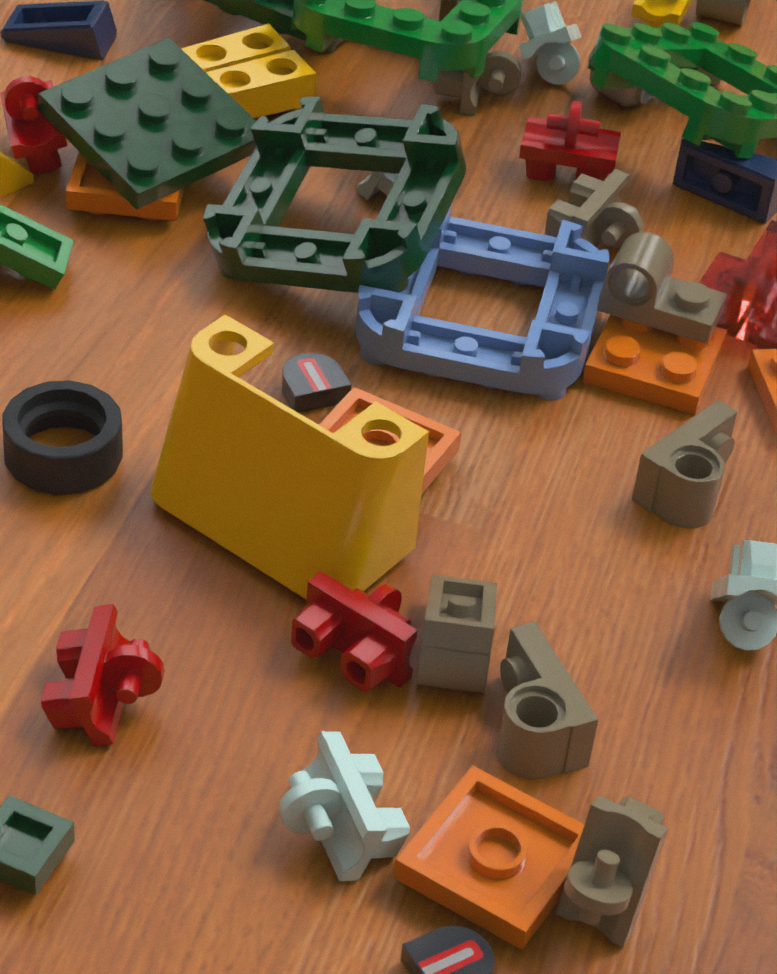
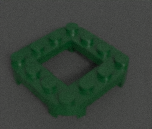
[203,96,466,293]

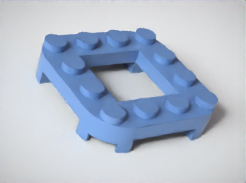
[355,202,609,400]

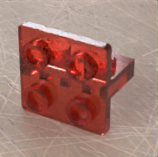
[699,220,777,349]

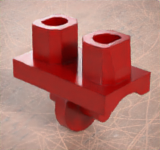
[0,76,68,174]
[519,101,621,182]
[291,571,418,692]
[40,604,165,747]

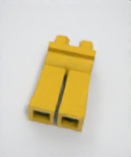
[181,24,316,118]

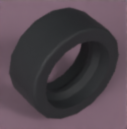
[2,380,123,494]

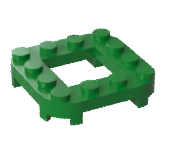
[291,0,524,82]
[587,22,777,159]

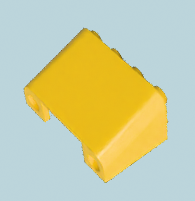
[150,315,429,599]

